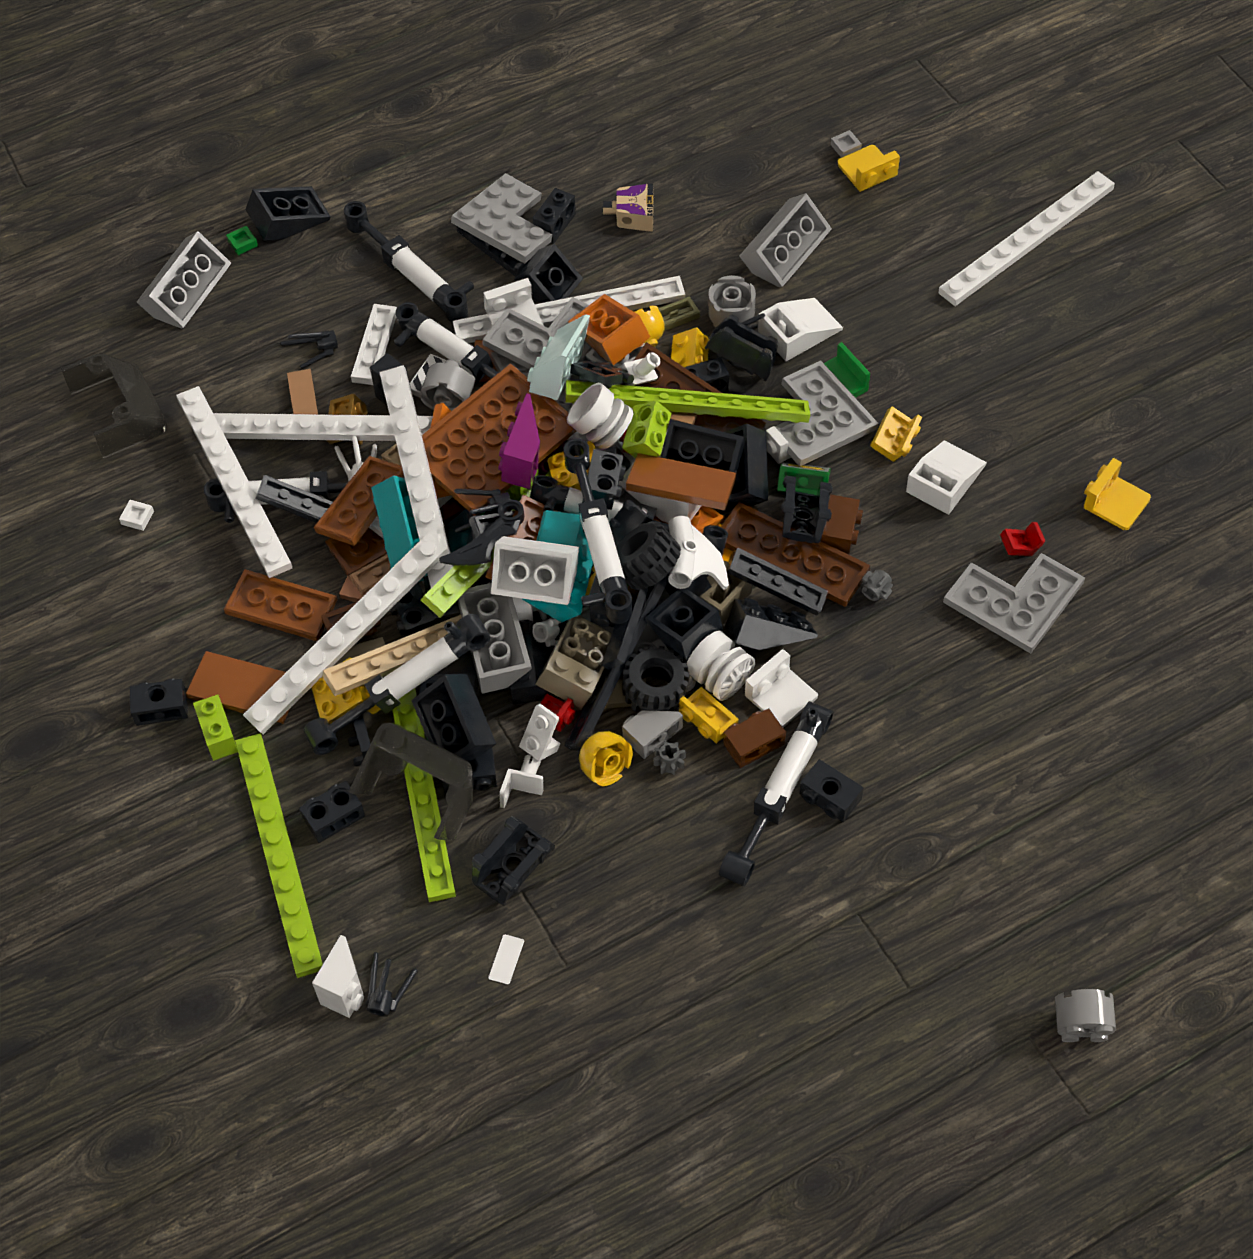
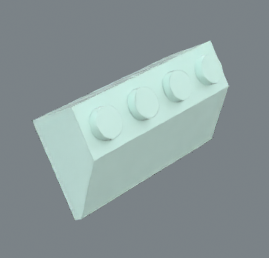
[527,314,590,400]

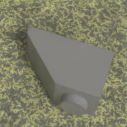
[622,710,683,759]

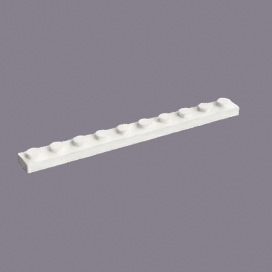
[939,171,1115,306]
[453,276,685,343]
[380,365,453,588]
[176,386,292,578]
[213,413,433,441]
[243,532,448,734]

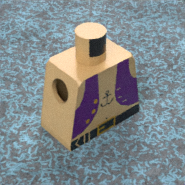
[603,184,653,231]

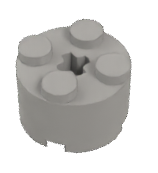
[708,276,756,328]
[420,359,475,411]
[1055,989,1116,1042]

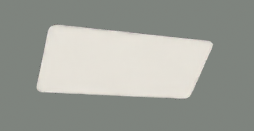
[488,935,524,984]

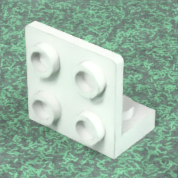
[484,278,544,326]
[745,649,818,728]

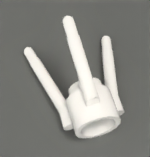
[334,436,377,481]
[533,606,590,647]

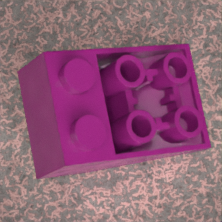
[498,393,540,489]

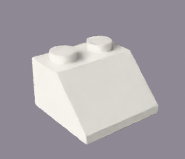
[312,935,364,1018]

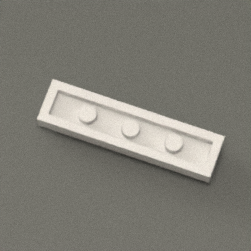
[351,304,397,385]

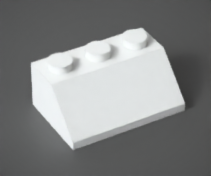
[491,536,579,605]

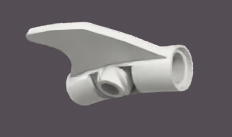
[668,516,728,590]

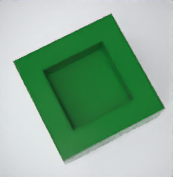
[226,226,258,255]

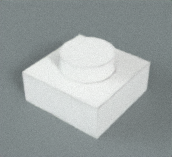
[119,500,154,531]

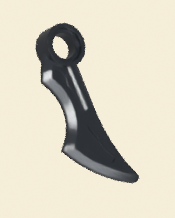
[439,499,525,566]

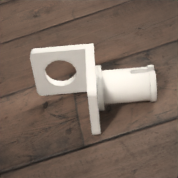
[617,352,660,386]
[500,755,543,808]

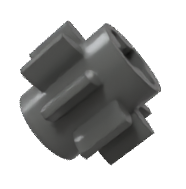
[861,570,893,601]
[653,741,686,775]

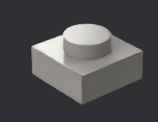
[831,130,862,158]

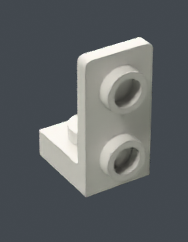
[519,704,560,761]

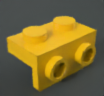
[671,327,708,367]
[870,407,922,462]
[679,687,739,743]

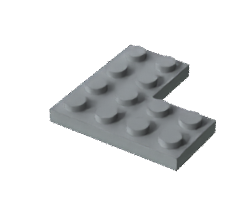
[451,173,552,264]
[483,297,592,380]
[775,361,878,467]
[943,553,1085,654]

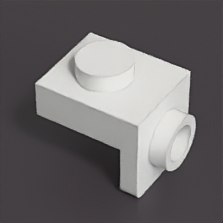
[766,426,791,464]

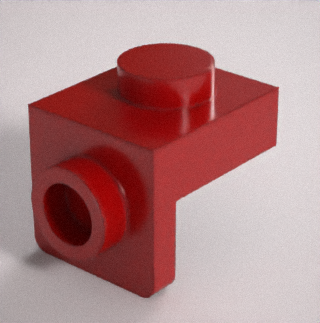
[1000,522,1045,556]
[540,694,576,732]

